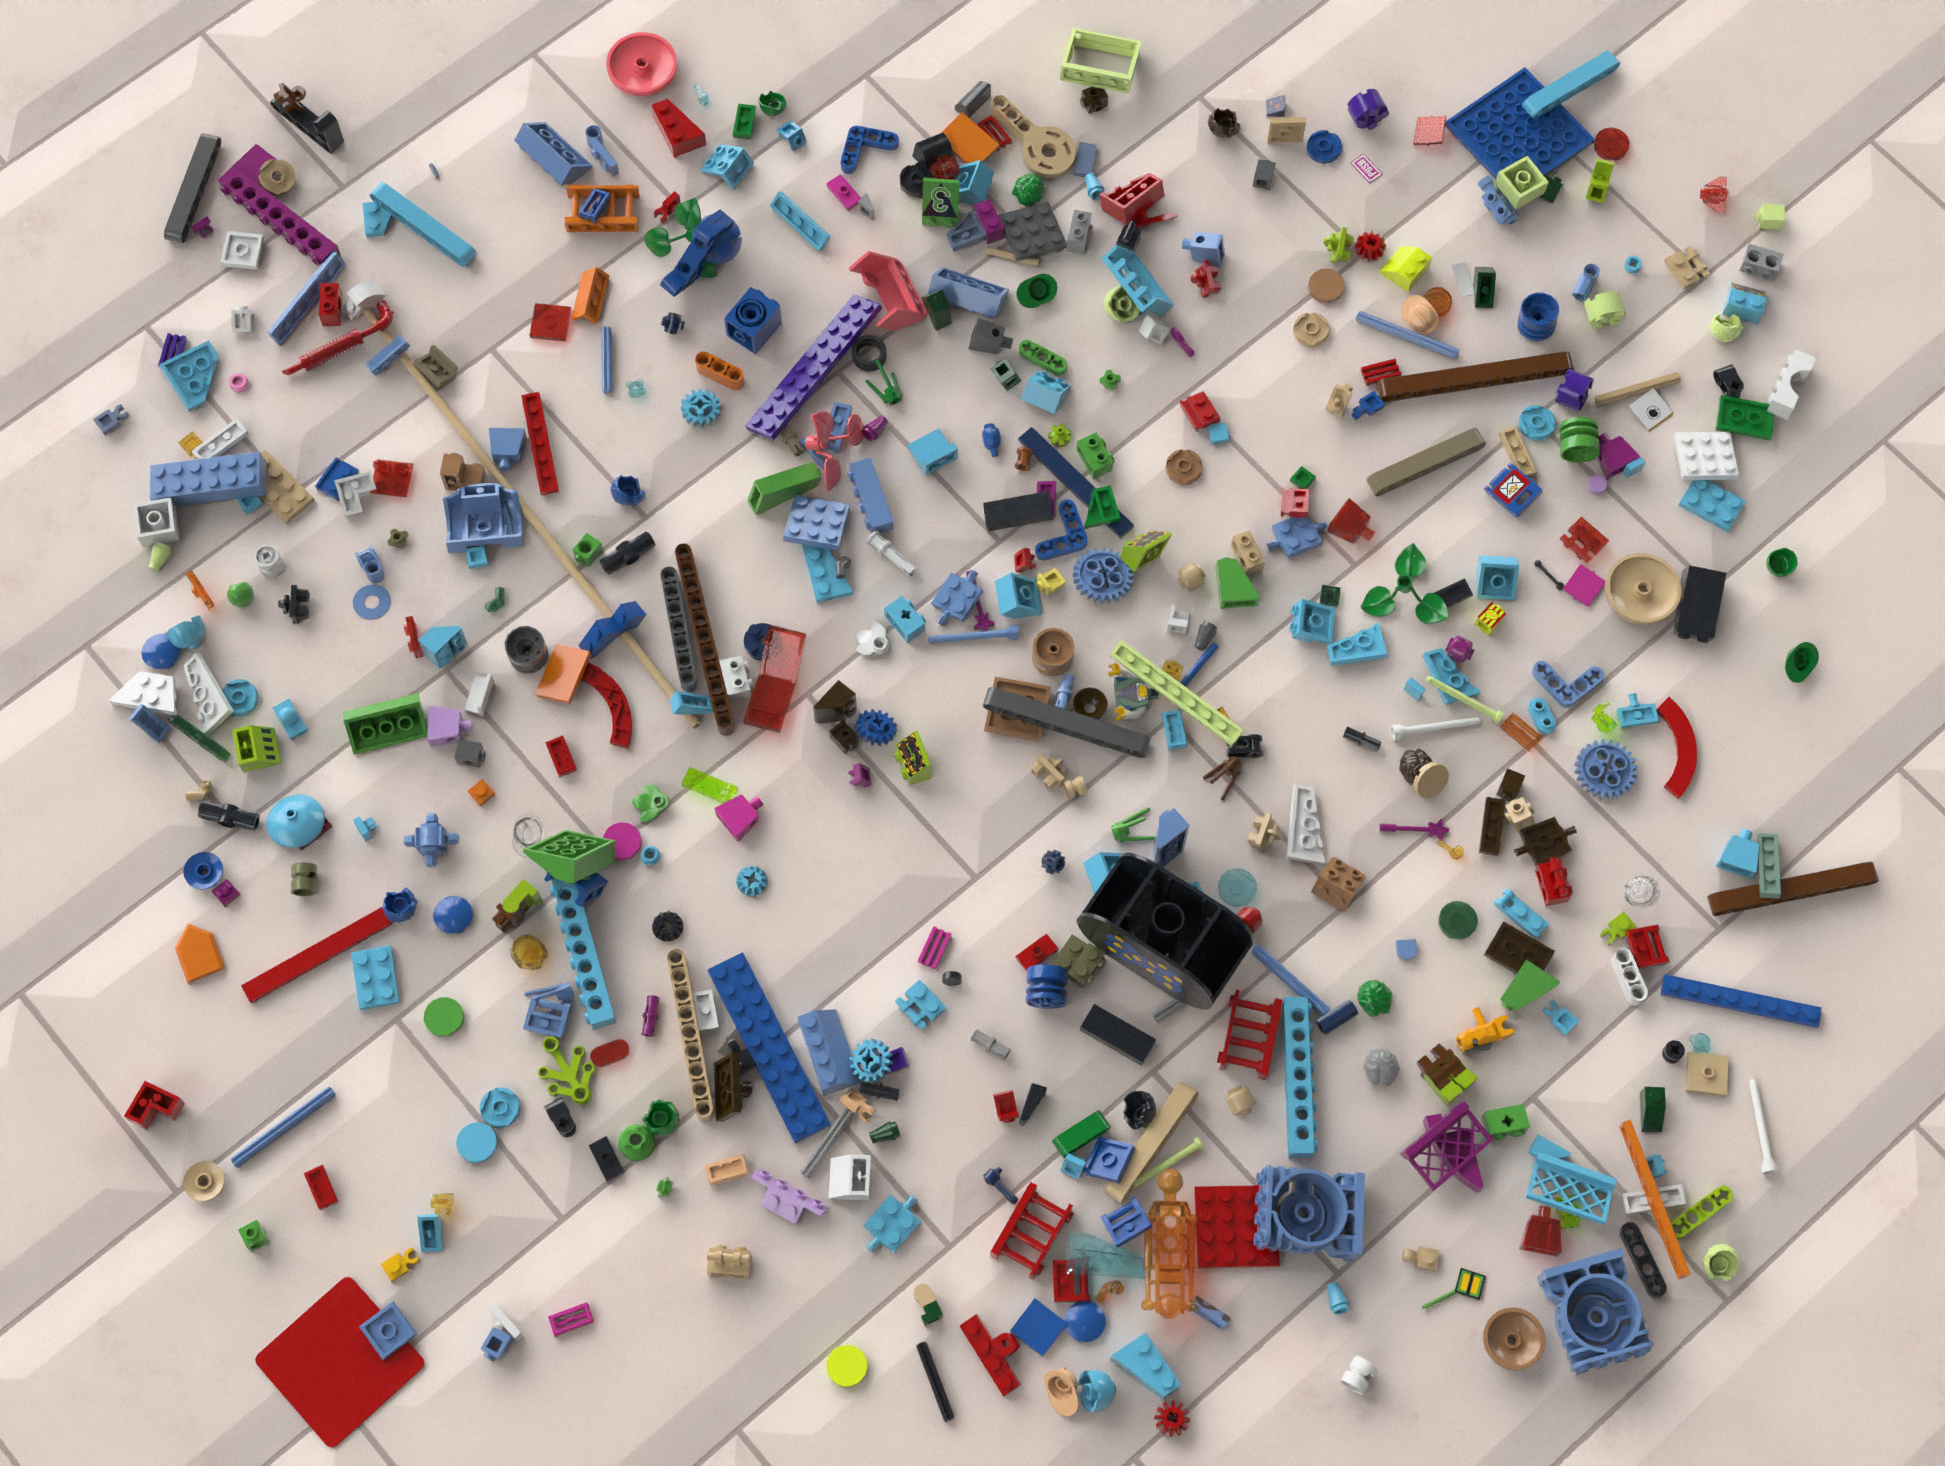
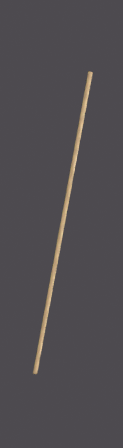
[362,307,701,728]

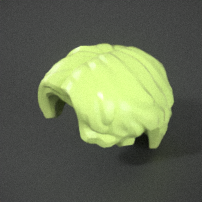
[1710,313,1743,342]
[1702,1244,1740,1281]

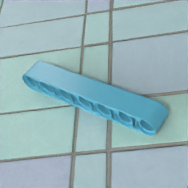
[1522,50,1621,119]
[369,182,477,267]

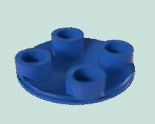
[141,634,180,669]
[433,896,473,934]
[1065,1301,1106,1342]

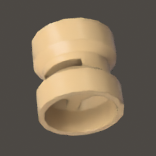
[1063,776,1087,800]

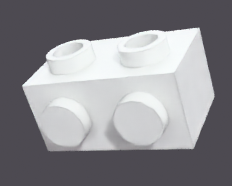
[719,656,754,702]

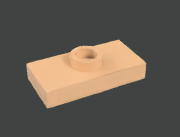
[705,1154,749,1186]

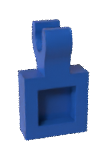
[1351,391,1385,420]

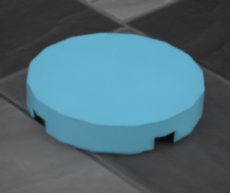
[1518,405,1556,441]
[222,679,259,717]
[480,1087,521,1128]
[456,1122,498,1163]

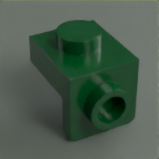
[1539,175,1564,204]

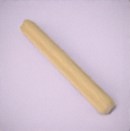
[1595,372,1681,406]

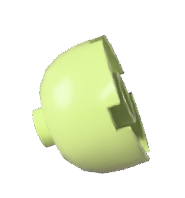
[1104,286,1140,322]

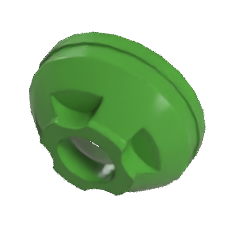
[618,1124,655,1161]

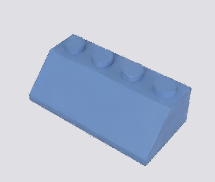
[514,122,593,185]
[928,267,1009,318]
[1153,808,1190,867]
[797,1009,861,1096]

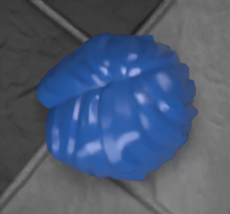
[610,475,645,506]
[382,887,418,923]

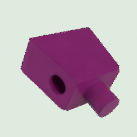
[1597,433,1640,479]

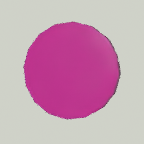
[603,822,642,861]

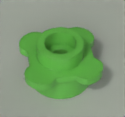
[1099,370,1121,390]
[656,1177,673,1197]

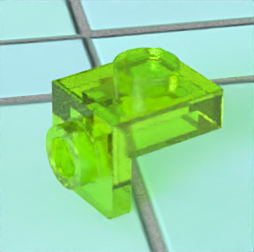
[1590,701,1618,734]
[1553,1195,1580,1229]

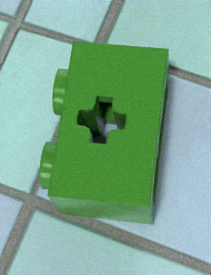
[1482,1104,1530,1141]

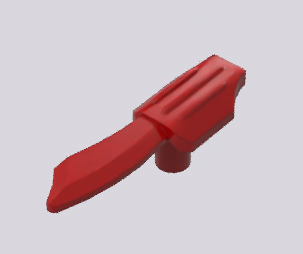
[1125,210,1178,228]

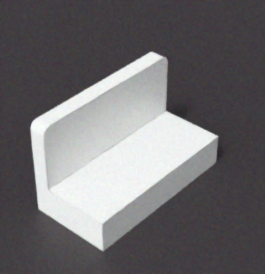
[464,674,494,717]

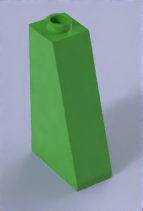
[747,462,822,515]

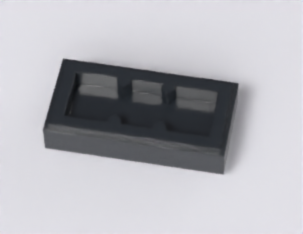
[1434,578,1473,608]
[588,1136,625,1182]

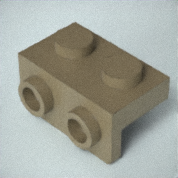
[414,345,458,388]

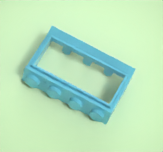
[1101,245,1174,317]

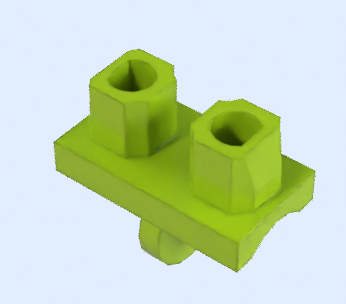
[1323,227,1354,263]

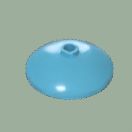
[266,794,325,848]

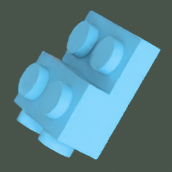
[1289,599,1335,645]

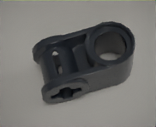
[1713,364,1744,398]
[544,1097,576,1138]

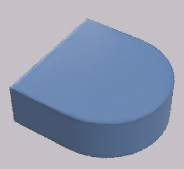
[1395,939,1417,961]

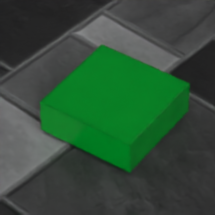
[1290,466,1316,489]

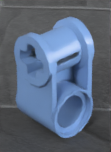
[355,545,384,583]

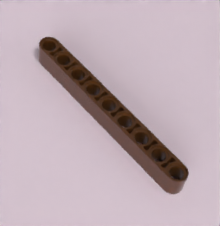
[1707,861,1879,916]

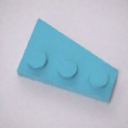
[1327,622,1387,666]
[1422,648,1481,705]

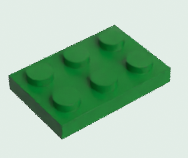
[1715,395,1775,441]

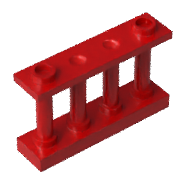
[1217,989,1283,1080]
[990,1182,1074,1280]

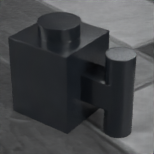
[1116,221,1141,252]

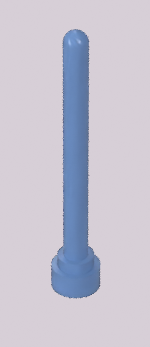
[928,625,1019,643]

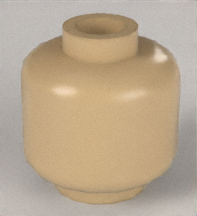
[1177,562,1206,590]
[1226,1085,1255,1117]

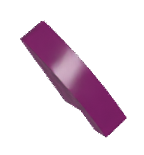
[1423,1114,1484,1193]

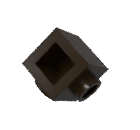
[1080,86,1109,114]

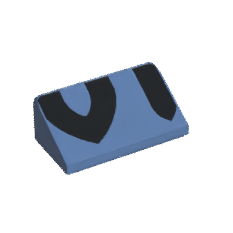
[1189,1296,1231,1330]

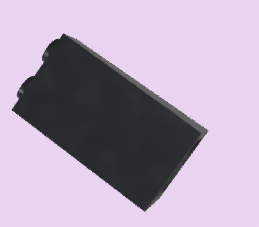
[1673,565,1727,643]

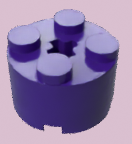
[1347,89,1389,130]
[1555,369,1594,412]

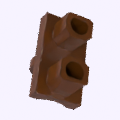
[273,82,306,113]

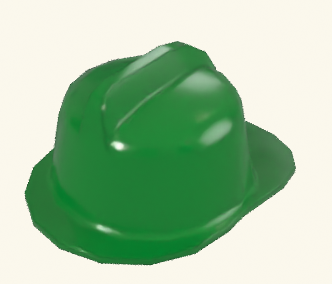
[1016,273,1058,308]
[1785,642,1819,683]

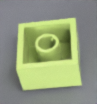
[1495,156,1548,210]

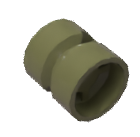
[291,862,317,896]

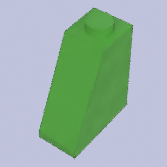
[1216,557,1260,609]
[1500,960,1560,1011]

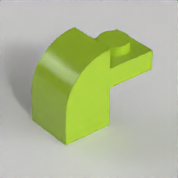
[1586,158,1614,203]

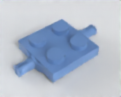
[1266,517,1327,558]
[931,570,983,626]

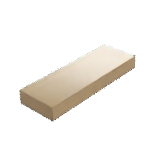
[1498,426,1538,478]

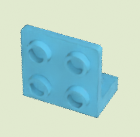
[701,144,754,189]
[908,429,958,475]

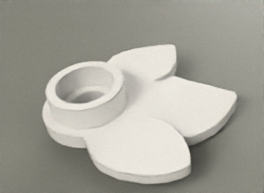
[856,621,889,655]

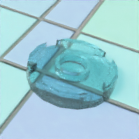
[1218,868,1257,907]

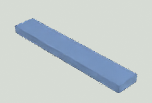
[267,251,346,345]

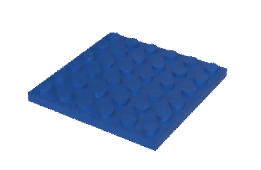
[1444,67,1595,179]

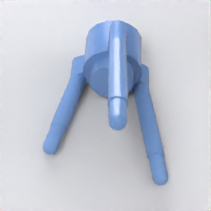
[524,982,575,1015]

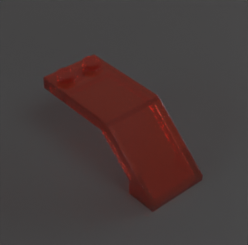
[743,625,807,733]

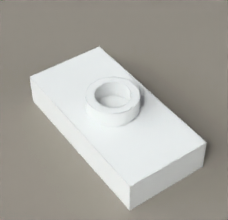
[692,989,719,1033]
[488,1303,524,1342]

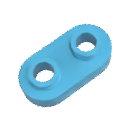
[1528,698,1556,735]

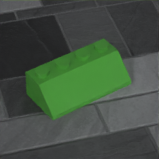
[343,693,428,755]

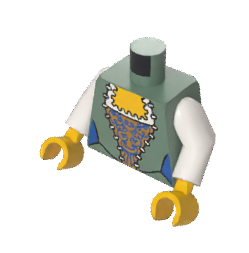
[1108,663,1159,721]

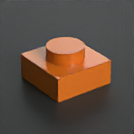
[467,779,495,807]

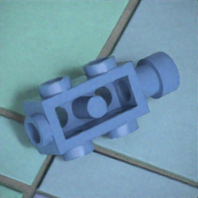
[1478,176,1519,225]

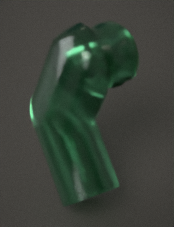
[485,587,505,612]

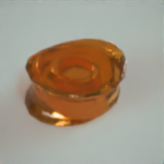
[1423,287,1452,318]

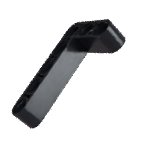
[270,98,344,154]

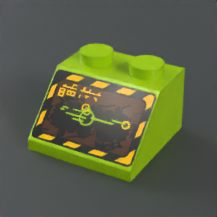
[1120,530,1172,572]
[894,731,931,785]

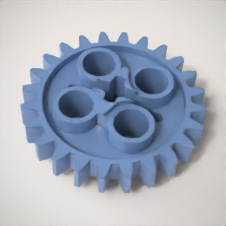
[1072,547,1134,604]
[1574,739,1638,800]

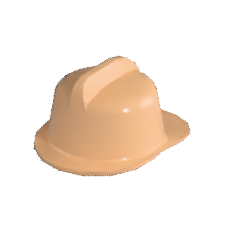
[1401,295,1439,335]
[1044,1367,1079,1416]

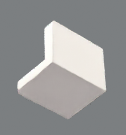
[1139,315,1169,345]
[1167,604,1189,634]

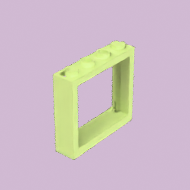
[1060,28,1142,94]

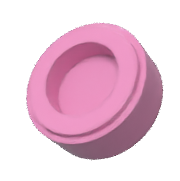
[229,373,249,393]

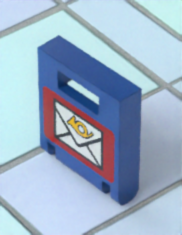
[1484,462,1543,518]

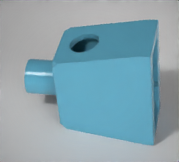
[1715,829,1759,879]

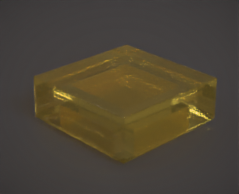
[178,431,203,457]

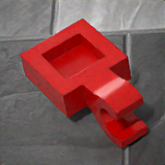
[653,191,681,223]

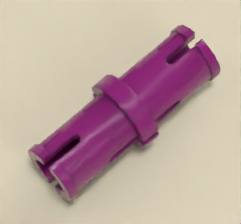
[641,995,660,1037]

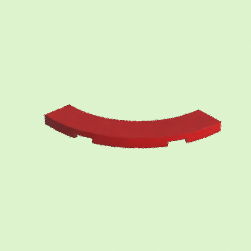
[581,662,632,749]
[1656,697,1697,800]

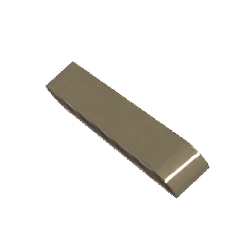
[1366,428,1486,496]

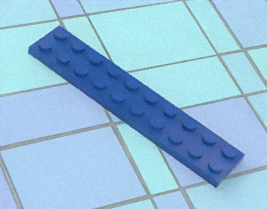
[707,952,831,1143]

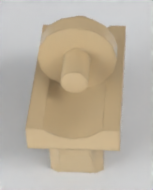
[1325,383,1353,418]
[1031,754,1065,790]
[1247,813,1282,853]

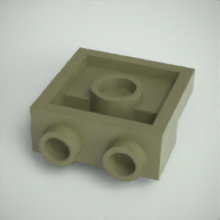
[1051,934,1106,989]

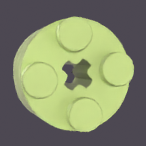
[1584,291,1626,329]

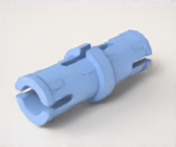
[1055,673,1075,710]

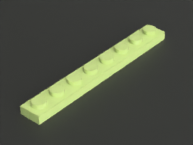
[1110,640,1244,746]

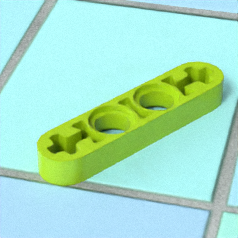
[1671,1186,1733,1240]

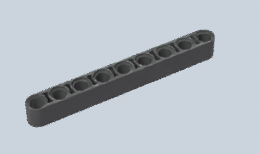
[983,687,1150,758]

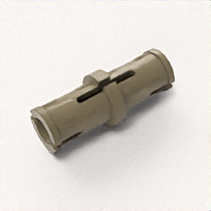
[780,425,805,457]

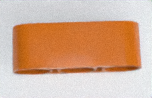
[695,352,744,390]

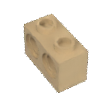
[1231,530,1265,577]

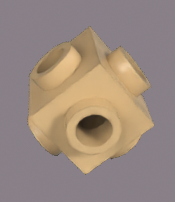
[1505,797,1535,832]

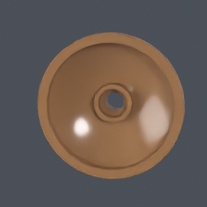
[1483,1307,1546,1371]

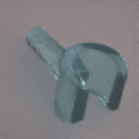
[693,84,710,106]

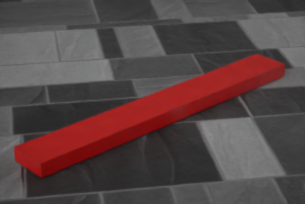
[241,907,392,1003]

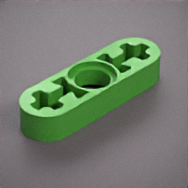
[1019,340,1067,376]

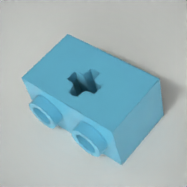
[884,596,926,643]

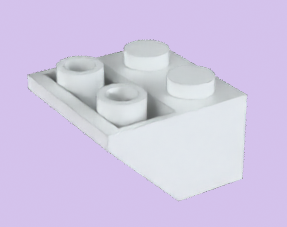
[829,1154,871,1201]

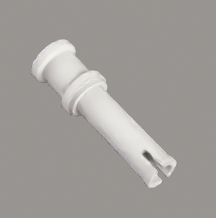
[866,530,917,577]

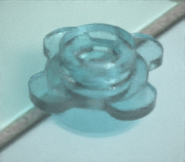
[626,378,646,397]
[1689,1033,1711,1053]

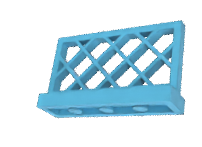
[1526,1152,1617,1225]

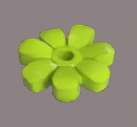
[1048,424,1071,447]

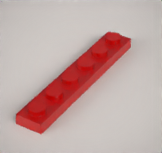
[521,392,559,496]

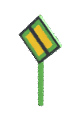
[1422,1268,1486,1309]

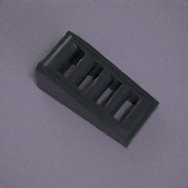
[1019,1083,1047,1126]

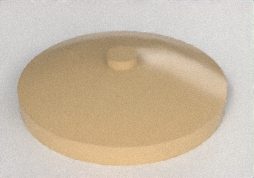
[1605,553,1682,625]

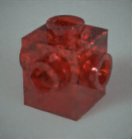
[930,155,960,180]

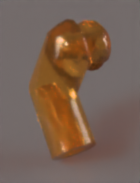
[1095,1280,1124,1304]

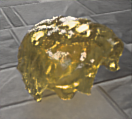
[510,934,548,970]

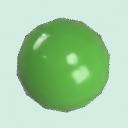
[227,582,254,607]

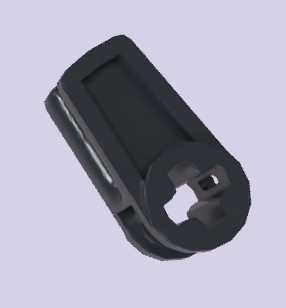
[1226,734,1263,758]

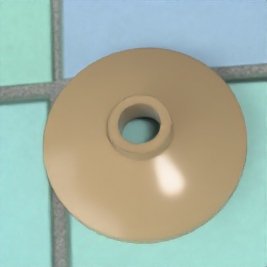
[183,1161,225,1202]

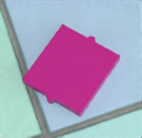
[1563,564,1605,607]

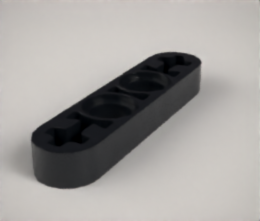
[1619,1222,1667,1299]

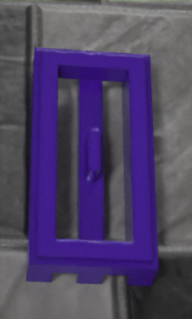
[158,333,187,368]

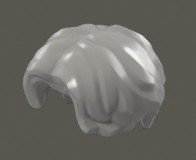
[1364,1048,1400,1086]

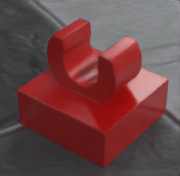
[1014,548,1036,573]

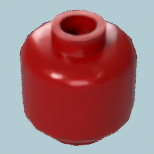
[1237,906,1263,934]

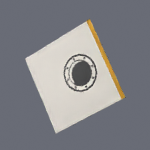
[1629,388,1674,431]

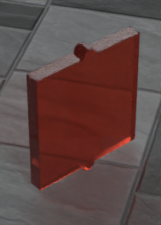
[1413,115,1447,146]

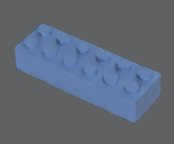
[150,452,267,506]

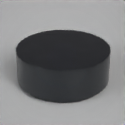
[942,971,962,986]

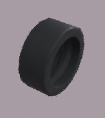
[852,335,886,372]

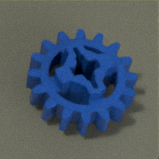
[855,709,897,746]

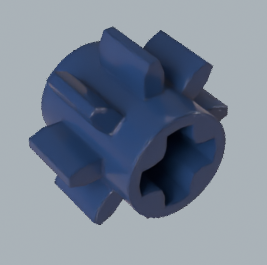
[661,312,685,334]
[1041,849,1065,874]

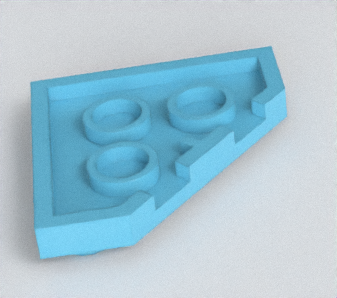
[160,340,218,412]

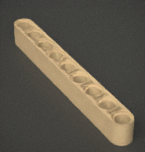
[667,948,714,1122]

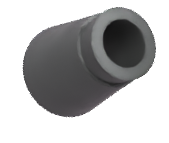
[1194,621,1217,651]

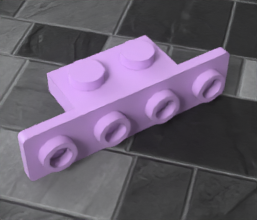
[751,1170,828,1224]

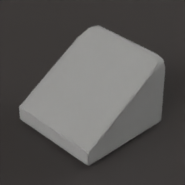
[858,193,875,220]

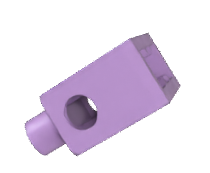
[427,706,473,747]

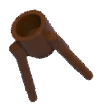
[1203,756,1242,800]

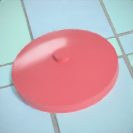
[606,32,677,96]

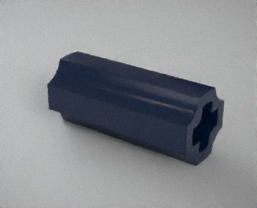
[1316,1000,1359,1036]

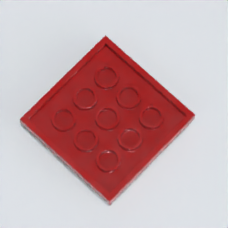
[1194,1185,1280,1269]

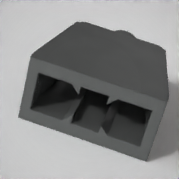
[968,318,1013,354]

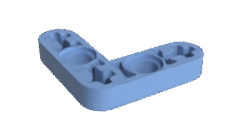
[1532,661,1604,708]

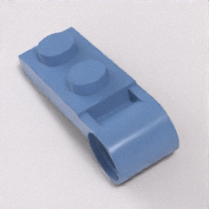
[585,125,619,177]

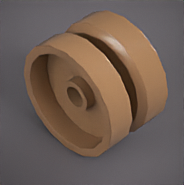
[1032,628,1075,676]

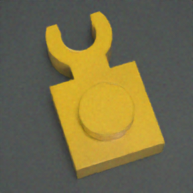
[381,1248,420,1282]

